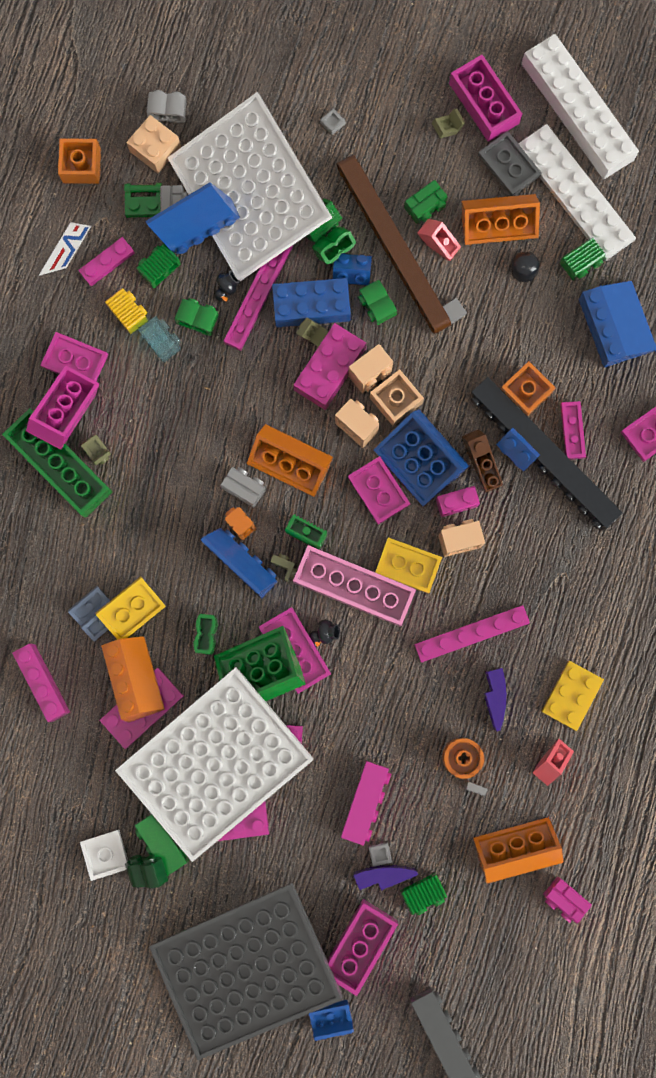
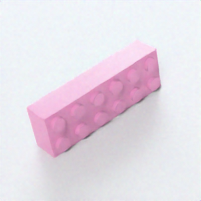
[293,545,416,627]

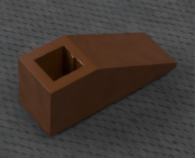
[462,429,503,493]

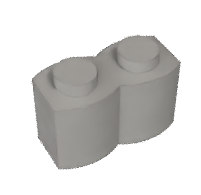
[147,90,187,123]

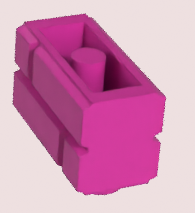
[436,486,480,518]
[543,877,592,924]

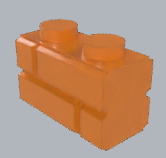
[225,507,256,540]

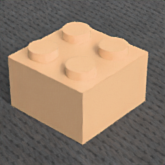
[126,115,181,173]
[348,344,393,394]
[370,369,424,427]
[335,398,379,448]
[438,519,485,557]

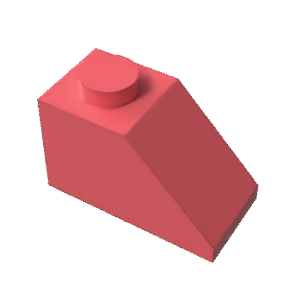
[417,219,461,261]
[533,739,574,786]

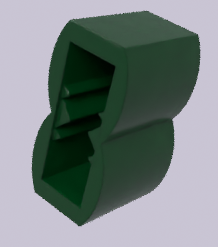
[125,855,169,888]

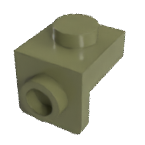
[432,108,465,138]
[297,317,329,347]
[80,433,111,465]
[271,554,297,583]

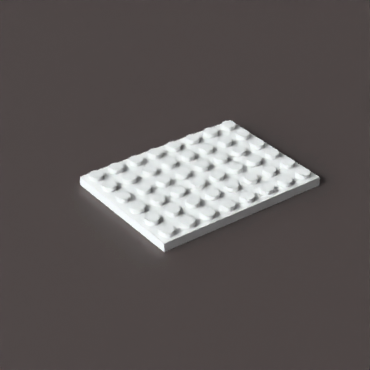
[168,92,332,281]
[115,667,314,862]

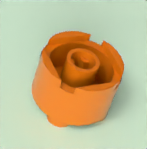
[442,738,484,779]

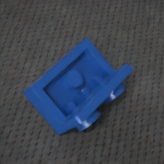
[333,254,372,285]
[496,428,540,471]
[309,999,354,1041]

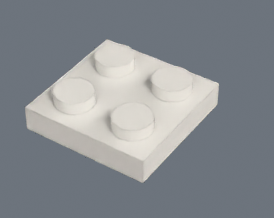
[80,830,128,881]

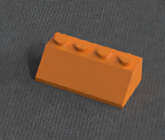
[462,194,540,245]
[247,424,333,497]
[101,636,165,723]
[473,817,563,884]

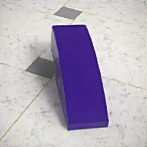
[483,668,507,731]
[353,865,418,890]

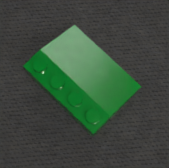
[214,626,306,702]

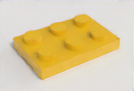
[375,537,442,594]
[95,576,166,640]
[541,661,604,731]

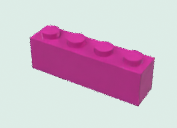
[12,643,70,722]
[341,760,391,846]

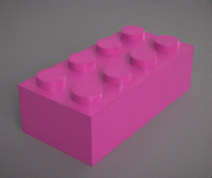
[449,55,522,142]
[293,323,366,410]
[26,365,99,450]
[327,899,398,996]

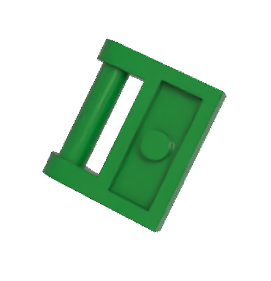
[124,183,162,218]

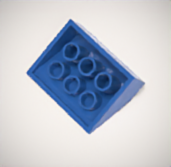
[146,182,240,254]
[579,281,656,368]
[374,410,469,506]
[201,528,278,598]

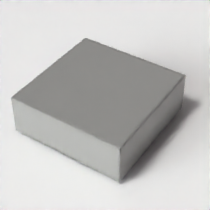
[320,108,346,135]
[443,298,467,325]
[465,781,487,796]
[369,842,392,867]

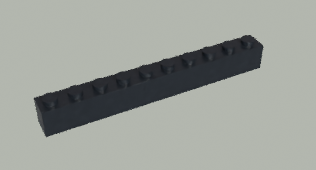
[470,377,623,531]

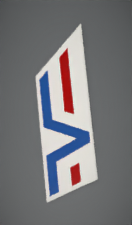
[39,222,91,276]

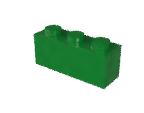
[135,814,189,876]

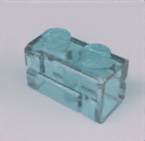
[139,317,181,363]

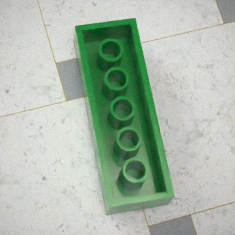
[2,408,113,518]

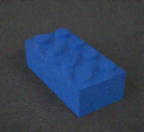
[272,278,351,327]

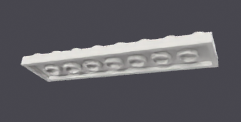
[518,124,636,261]

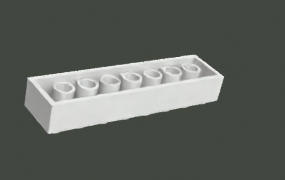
[521,34,639,180]

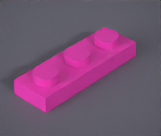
[78,237,135,286]
[560,401,586,459]

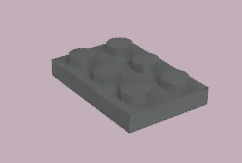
[478,131,542,196]

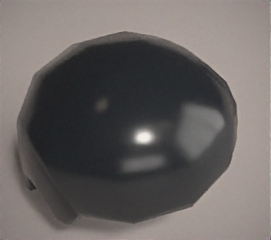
[511,251,539,282]

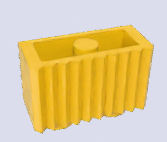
[105,288,148,334]

